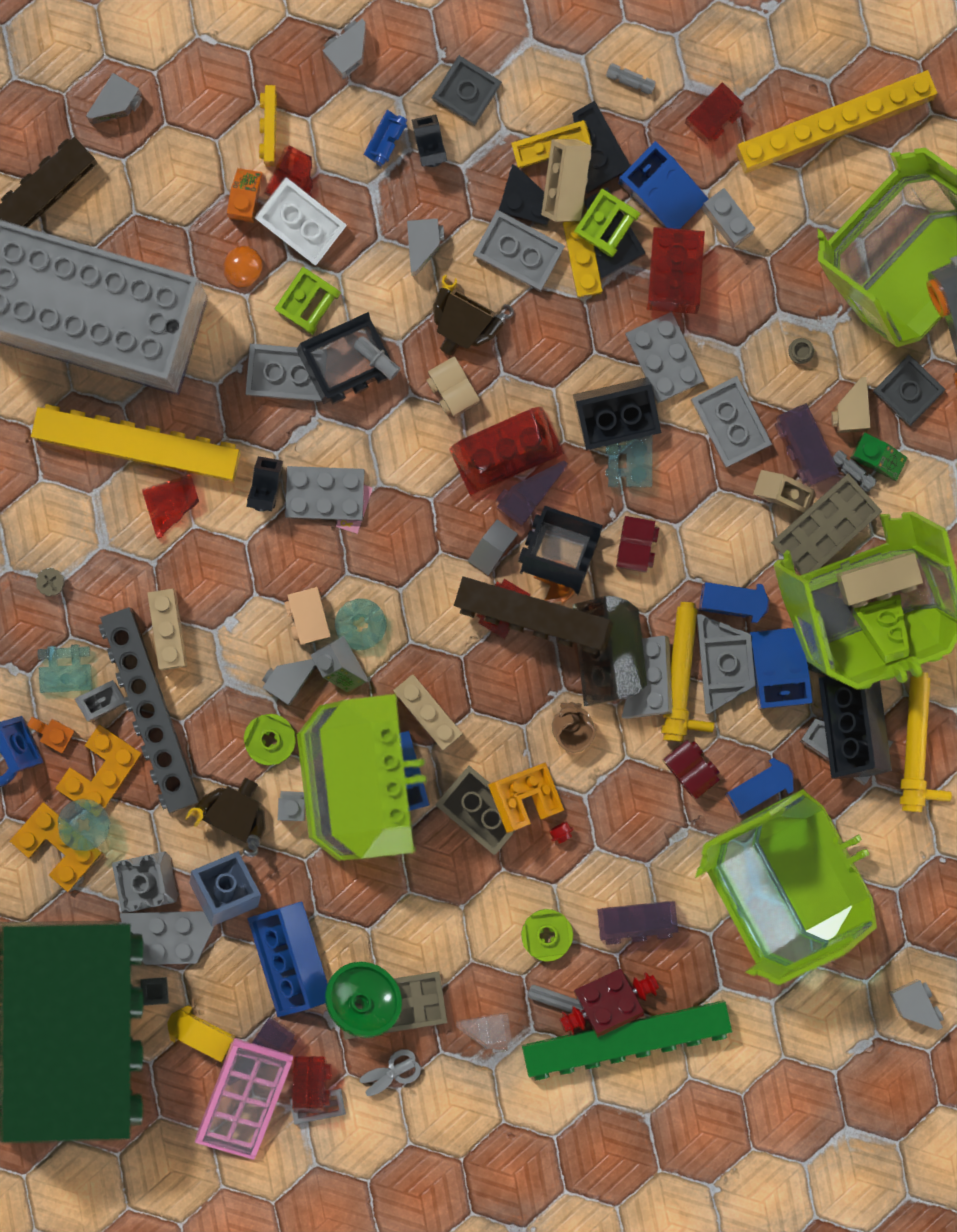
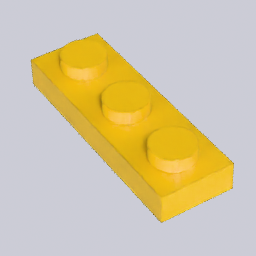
[259,85,277,167]
[511,120,592,168]
[562,218,603,298]

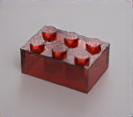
[646,227,705,314]

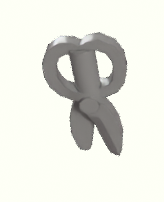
[360,1049,421,1096]

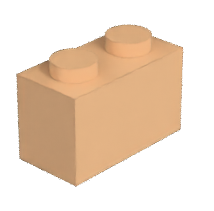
[284,587,332,646]

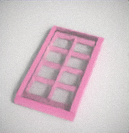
[195,1038,293,1160]

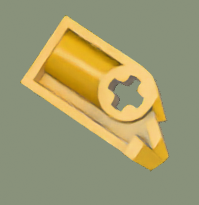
[167,1005,236,1062]

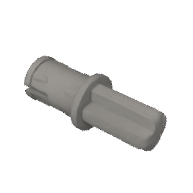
[354,336,401,380]

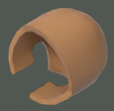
[552,702,596,753]

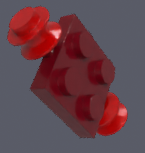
[559,968,659,1037]

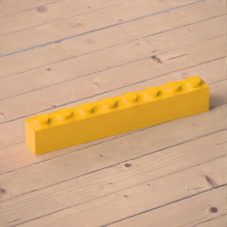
[735,70,938,174]
[31,404,241,482]

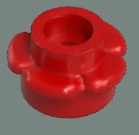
[549,821,574,844]

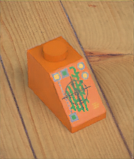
[227,168,263,223]

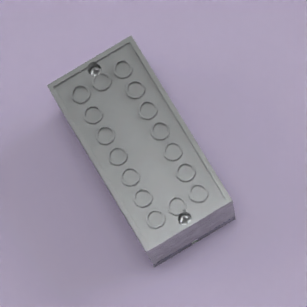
[0,220,208,396]

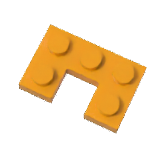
[55,724,142,817]
[488,762,564,833]
[9,802,103,892]

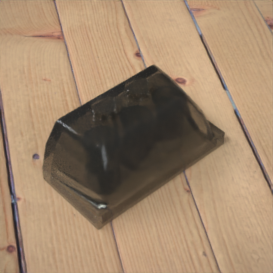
[572,596,647,706]

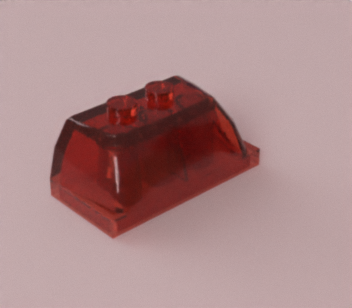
[449,407,564,496]

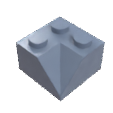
[189,851,261,927]

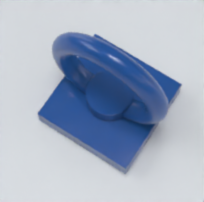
[0,716,43,787]

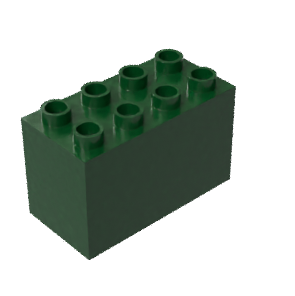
[0,920,143,1143]

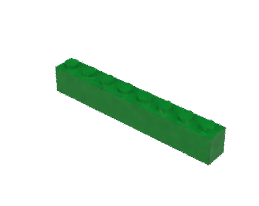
[522,1000,732,1081]

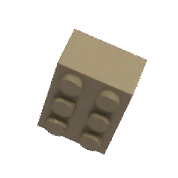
[435,766,516,856]

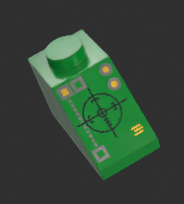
[850,432,908,481]

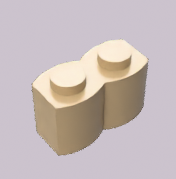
[426,356,480,418]

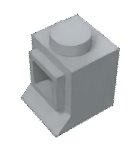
[278,791,306,821]

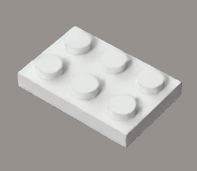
[254,177,347,266]

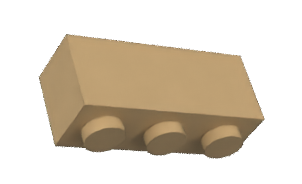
[541,139,591,222]
[836,552,923,608]
[147,589,187,671]
[393,674,463,751]

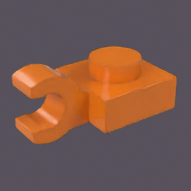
[27,717,75,754]

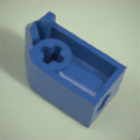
[699,582,770,623]
[725,758,794,816]

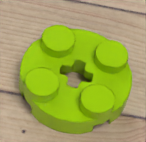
[244,714,296,765]
[521,909,573,961]

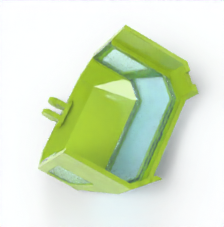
[695,789,877,985]

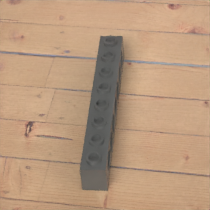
[98,607,200,813]

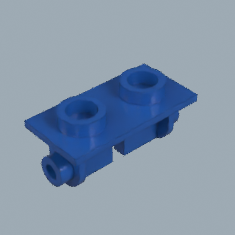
[363,110,407,167]

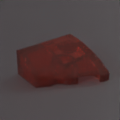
[264,145,313,196]
[142,474,199,539]

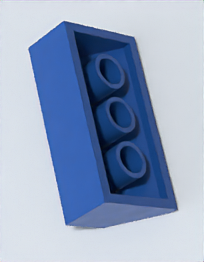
[247,901,328,1017]

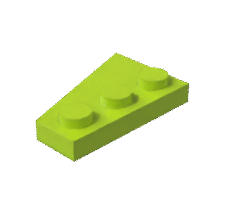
[853,594,909,663]

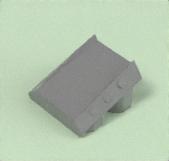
[112,851,179,913]

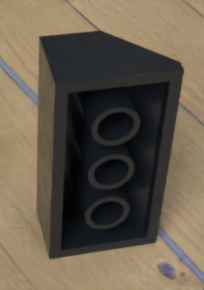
[818,675,892,779]

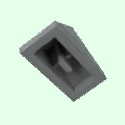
[468,519,518,576]
[75,680,125,722]

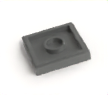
[432,55,502,126]
[873,355,946,427]

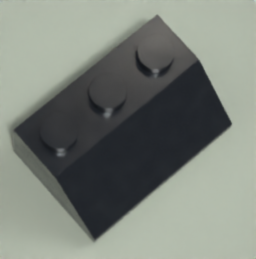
[573,377,661,450]

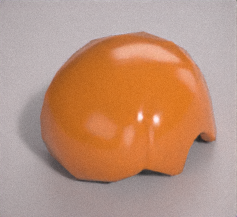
[223,246,262,287]

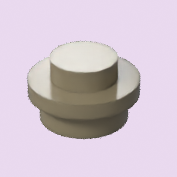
[788,338,814,364]

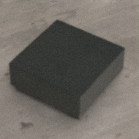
[140,977,169,1006]

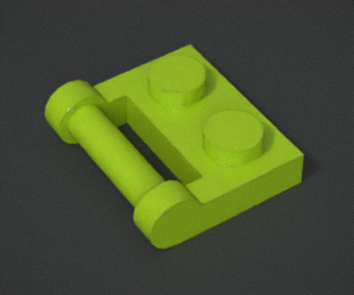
[574,188,640,257]
[274,267,341,335]

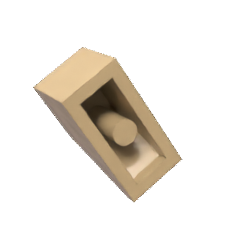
[831,377,871,433]
[753,470,815,513]

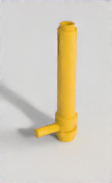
[661,602,714,742]
[900,672,952,812]

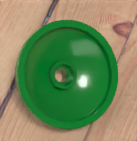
[325,962,402,1038]

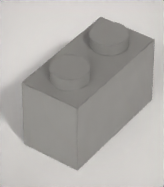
[702,188,755,249]

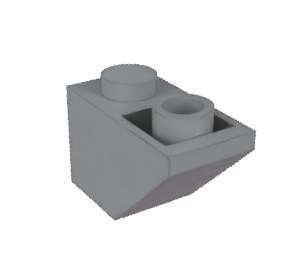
[323,19,366,79]
[889,979,944,1030]

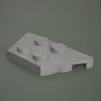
[697,614,755,714]
[120,911,214,965]

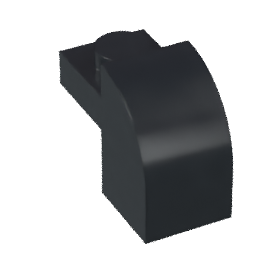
[411,114,447,167]
[246,456,283,511]

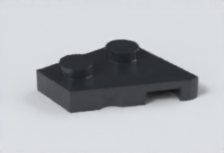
[499,164,549,227]

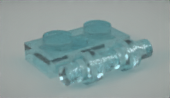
[606,435,652,488]
[37,644,93,693]

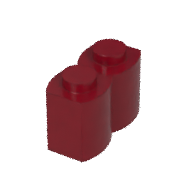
[616,516,659,573]
[662,740,720,800]

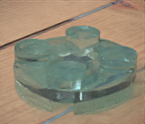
[335,599,387,650]
[58,799,111,851]

